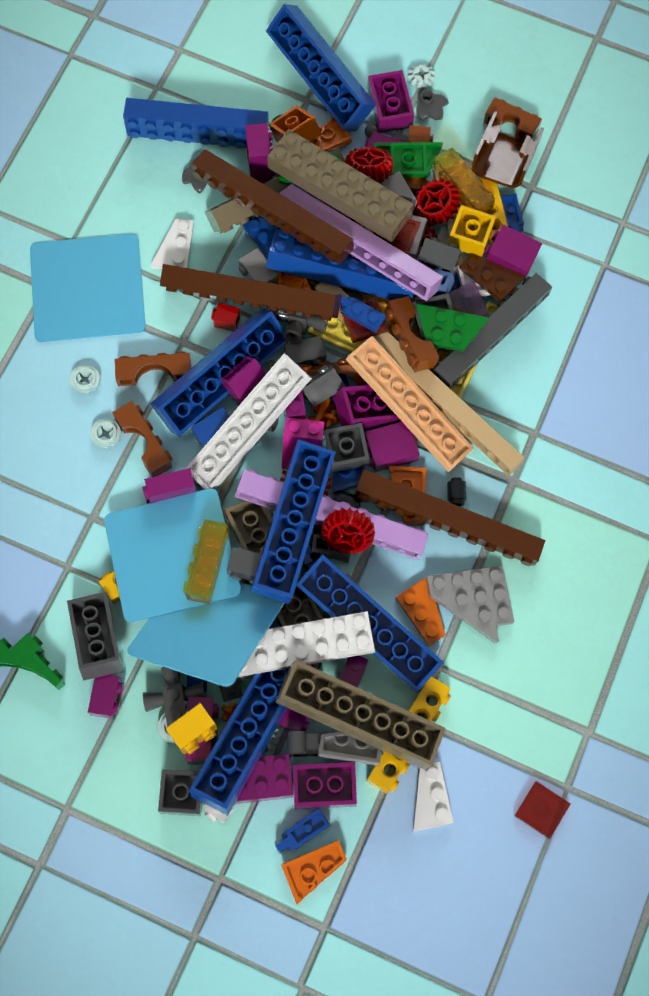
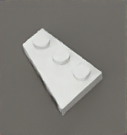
[151,219,194,270]
[413,762,454,832]

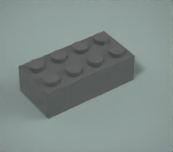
[67,592,123,681]

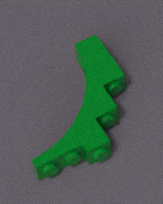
[0,633,65,690]

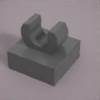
[219,678,243,702]

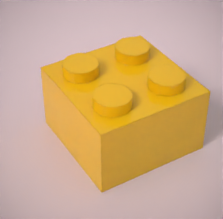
[447,205,496,257]
[166,703,218,755]

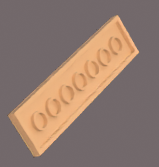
[346,336,474,472]

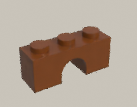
[483,97,542,141]

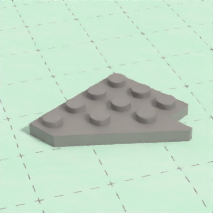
[426,566,514,643]

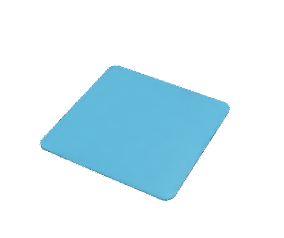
[30,234,146,342]
[104,489,241,622]
[127,583,284,686]

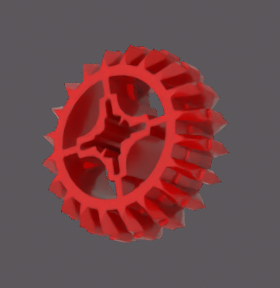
[345,147,393,182]
[414,177,462,227]
[321,507,375,556]

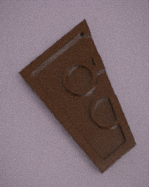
[459,253,526,303]

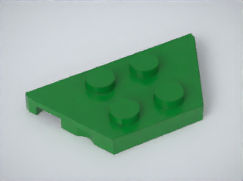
[373,142,443,178]
[416,304,488,352]

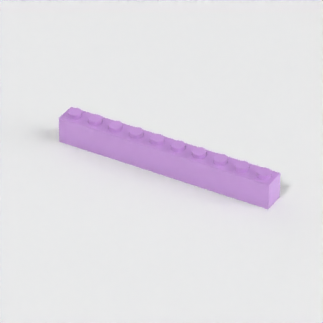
[279,184,443,301]
[234,470,429,560]

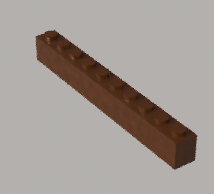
[191,149,354,265]
[160,264,342,321]
[354,470,546,566]

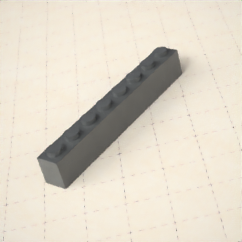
[433,273,552,389]

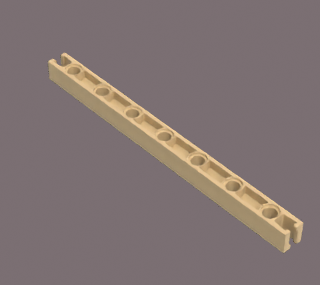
[314,282,525,476]

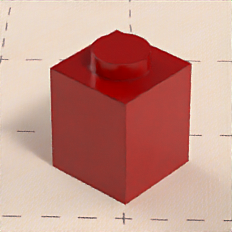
[211,303,240,332]

